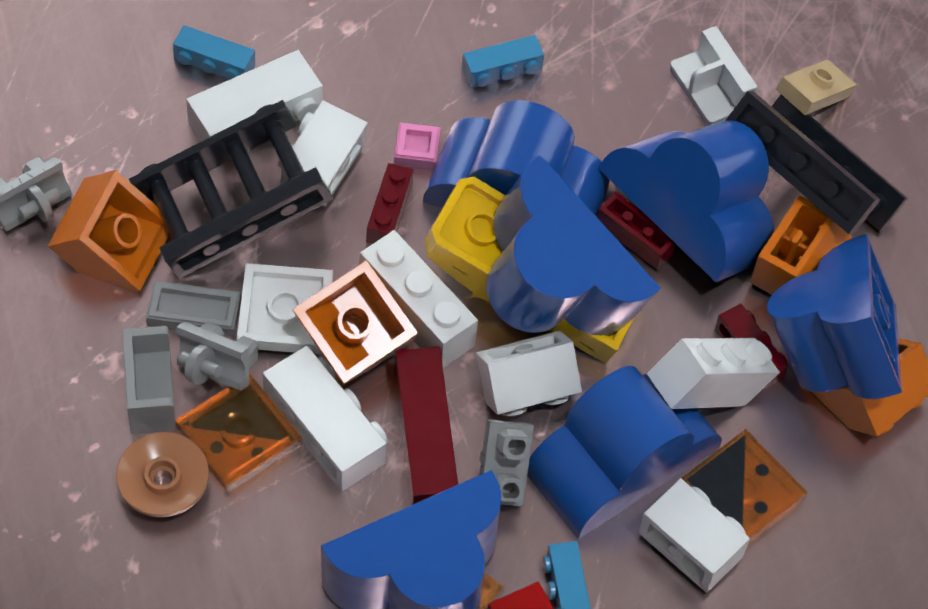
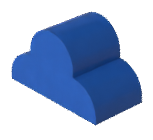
[423,100,610,217]
[598,120,774,282]
[486,155,661,336]
[767,234,902,399]
[527,366,722,540]
[321,470,501,609]

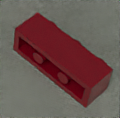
[366,163,414,244]
[597,192,676,270]
[715,303,788,390]

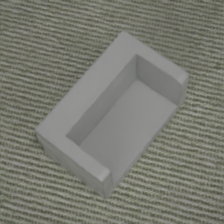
[122,326,176,434]

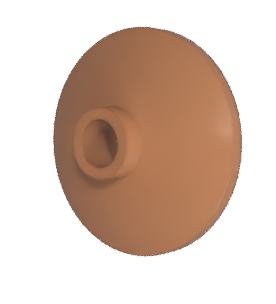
[116,432,209,517]

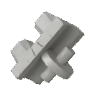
[0,157,73,232]
[176,321,258,391]
[479,419,534,506]

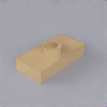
[776,59,857,115]

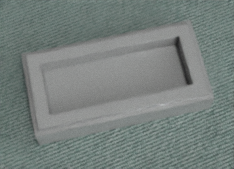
[146,280,241,337]

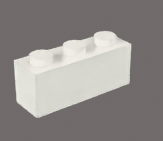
[186,50,323,142]
[359,230,478,368]
[647,338,780,409]
[263,346,388,492]

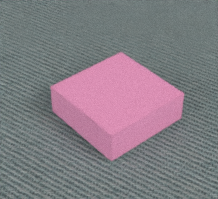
[394,122,441,170]

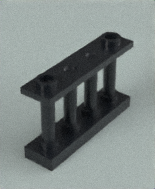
[726,91,908,234]
[129,100,334,279]

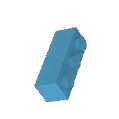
[173,25,255,80]
[461,35,544,88]
[543,541,591,609]

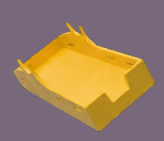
[424,177,635,364]

